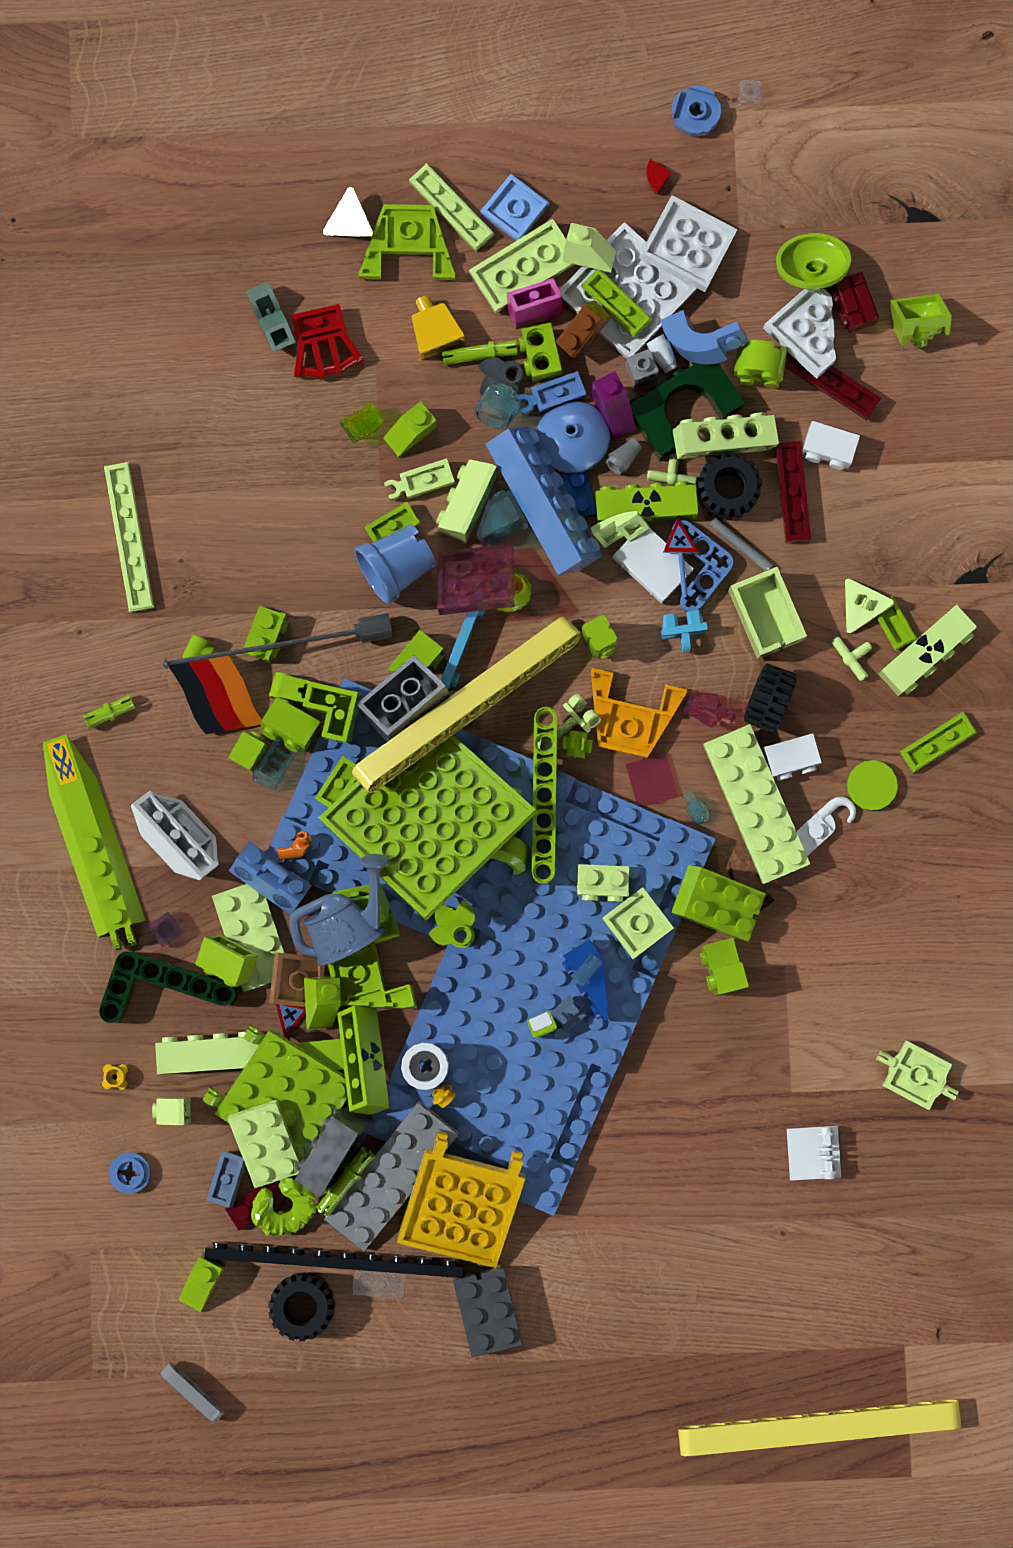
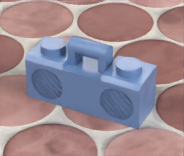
[229,841,312,915]

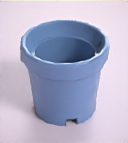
[354,524,436,604]

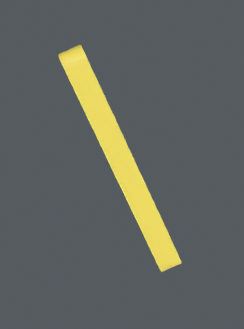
[352,616,582,793]
[678,1399,962,1456]

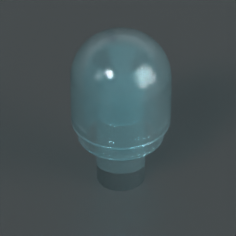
[683,790,710,824]

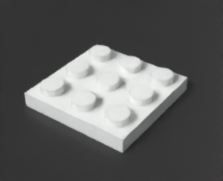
[639,195,737,292]

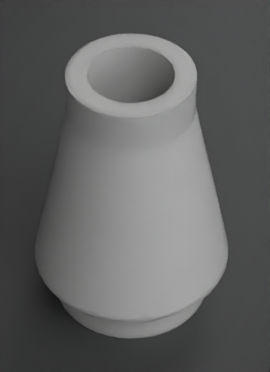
[606,438,642,475]

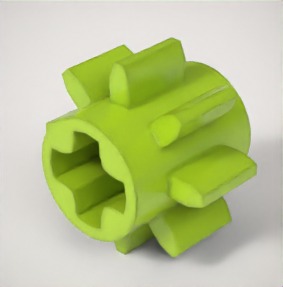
[562,731,593,759]

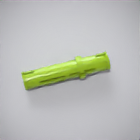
[442,339,518,366]
[316,1146,375,1216]

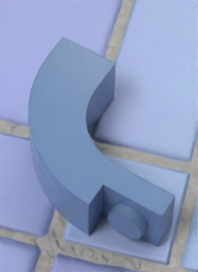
[661,310,748,364]

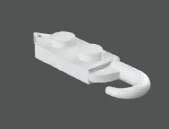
[796,797,856,856]

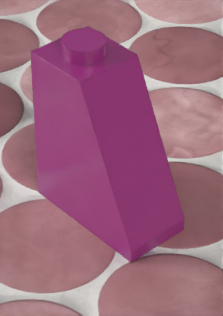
[591,371,636,440]

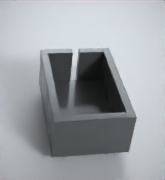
[453,1265,522,1358]

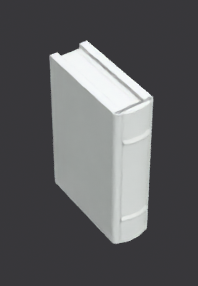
[612,528,693,604]

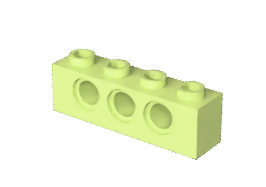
[673,412,779,459]

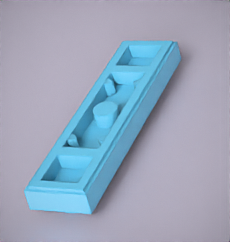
[441,592,488,690]

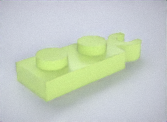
[384,458,455,501]

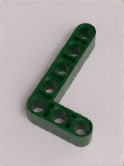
[99,951,238,1023]

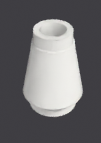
[646,334,678,373]

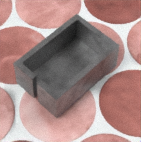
[294,1105,374,1197]

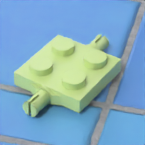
[876,1041,959,1110]

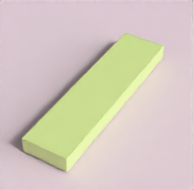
[409,163,494,252]

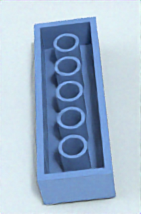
[485,427,602,575]

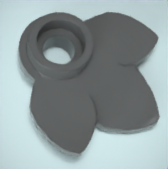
[478,358,524,405]

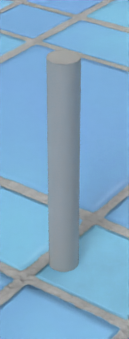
[709,517,773,571]

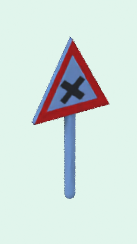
[663,518,699,598]
[276,1004,306,1038]

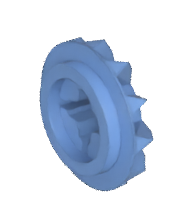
[109,1152,150,1194]

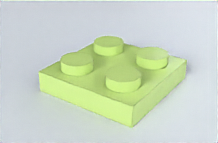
[602,887,674,959]

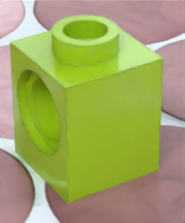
[228,731,267,772]

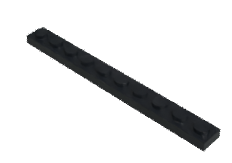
[205,1242,464,1278]

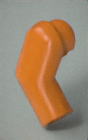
[278,831,312,860]

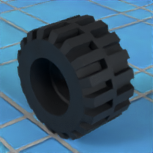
[697,452,762,520]
[744,663,797,733]
[268,1272,335,1342]

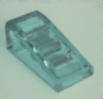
[252,739,297,792]

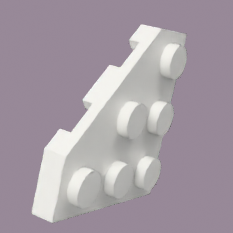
[763,289,836,379]

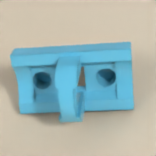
[660,610,708,653]

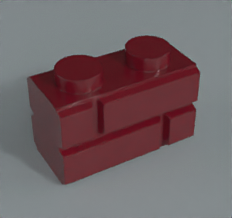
[830,272,879,333]

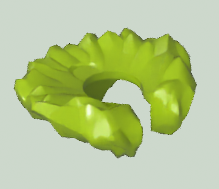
[251,1178,316,1236]

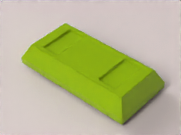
[876,595,917,651]

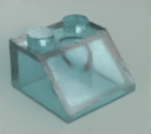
[476,489,529,550]

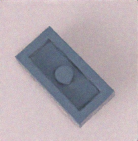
[206,1151,246,1208]

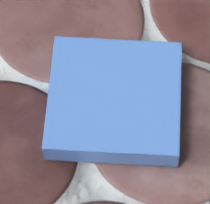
[480,174,550,241]

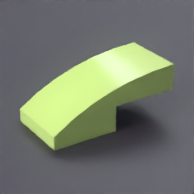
[591,511,650,548]

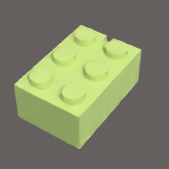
[728,567,807,660]

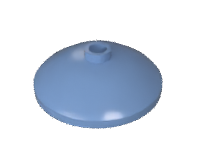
[536,401,610,474]

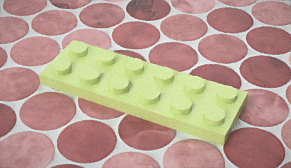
[703,724,810,884]

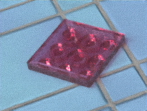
[437,543,514,615]

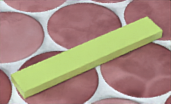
[104,462,155,613]

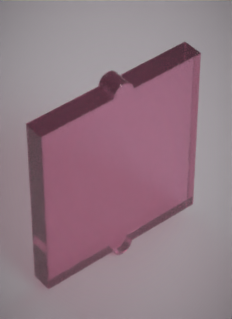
[625,753,678,806]

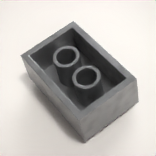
[356,655,450,742]

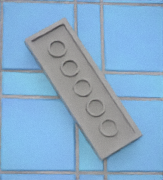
[324,1101,460,1251]

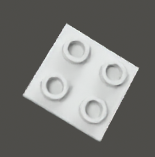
[786,1126,841,1181]

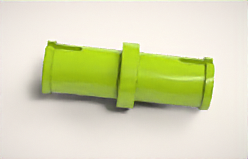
[83,694,136,730]

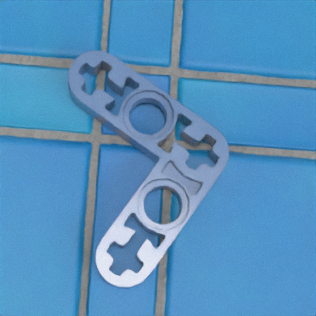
[671,520,734,612]

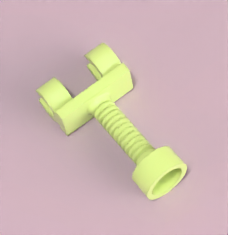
[538,694,601,751]

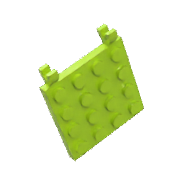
[202,1025,348,1160]

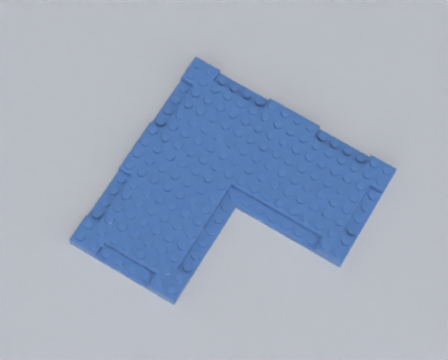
[266,678,715,1216]

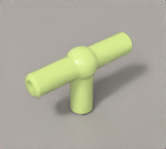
[647,453,697,485]
[832,637,872,681]

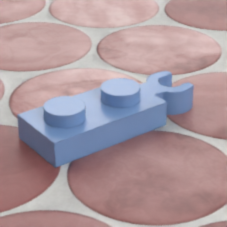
[516,371,586,415]

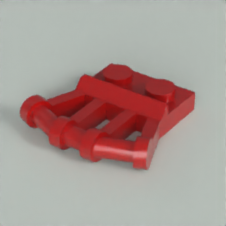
[291,304,364,380]

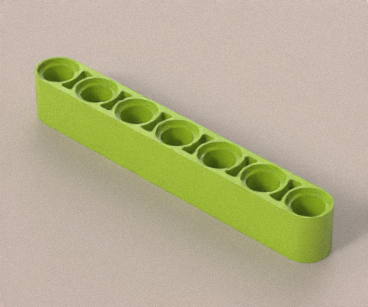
[532,707,557,884]

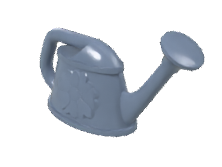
[289,854,389,966]

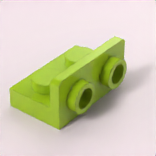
[243,606,290,663]

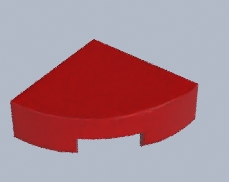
[646,159,671,195]

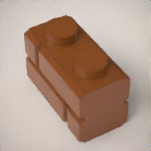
[556,300,612,358]

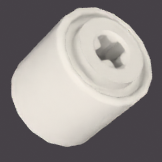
[401,1042,449,1090]

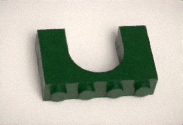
[629,362,745,461]

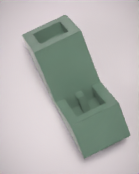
[246,281,295,352]

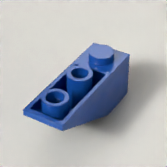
[562,939,608,1021]

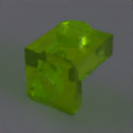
[340,401,384,444]

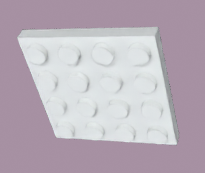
[559,222,697,358]

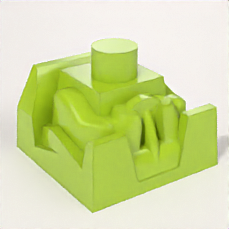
[890,294,952,347]

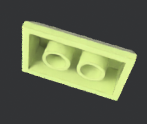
[436,460,497,544]

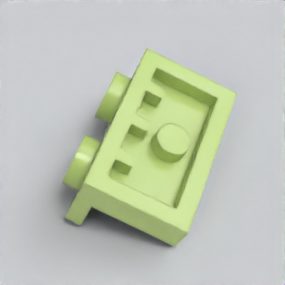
[577,864,629,902]

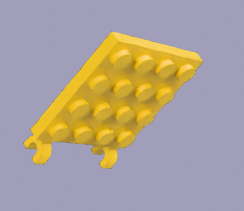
[397,1131,526,1268]

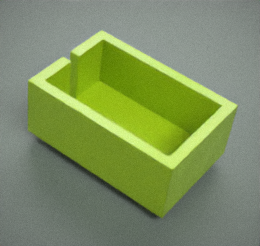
[671,865,766,942]

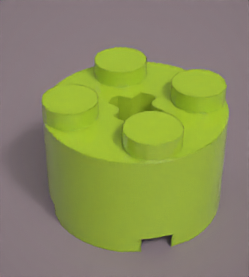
[733,340,787,388]

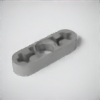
[160,1362,225,1423]

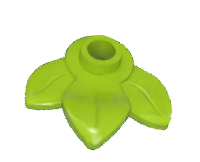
[429,900,475,948]

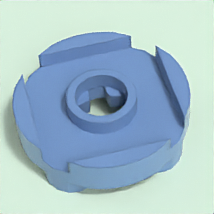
[671,85,721,136]

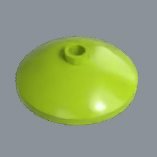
[776,233,851,290]

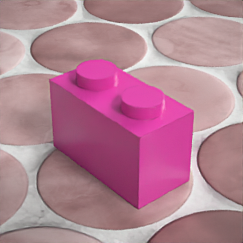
[507,278,563,330]

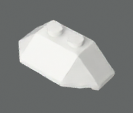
[131,791,219,880]

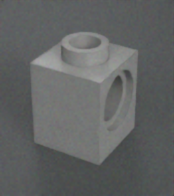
[625,349,659,388]

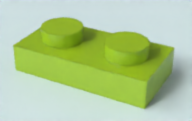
[364,502,420,542]

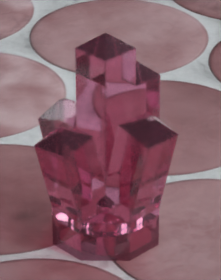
[683,689,735,728]

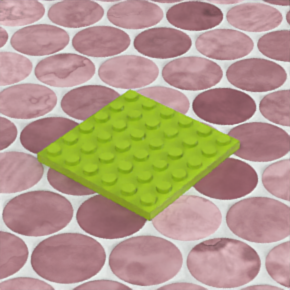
[318,735,537,921]

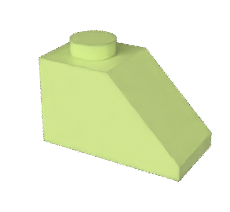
[563,223,616,273]
[152,1097,191,1125]

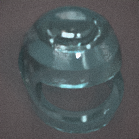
[474,382,520,429]

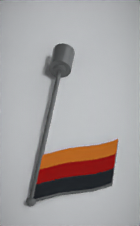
[163,613,392,734]

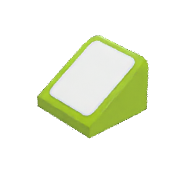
[527,1011,557,1039]

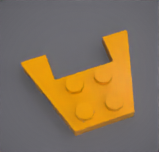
[591,668,687,758]

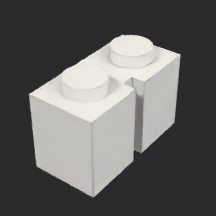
[802,421,860,470]
[762,734,822,781]

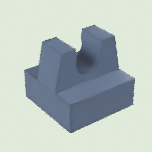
[550,996,586,1032]

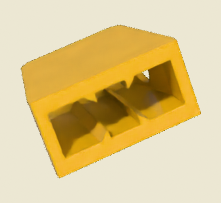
[411,295,465,360]

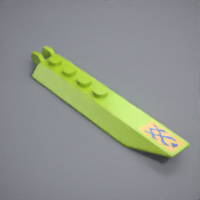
[43,734,146,951]

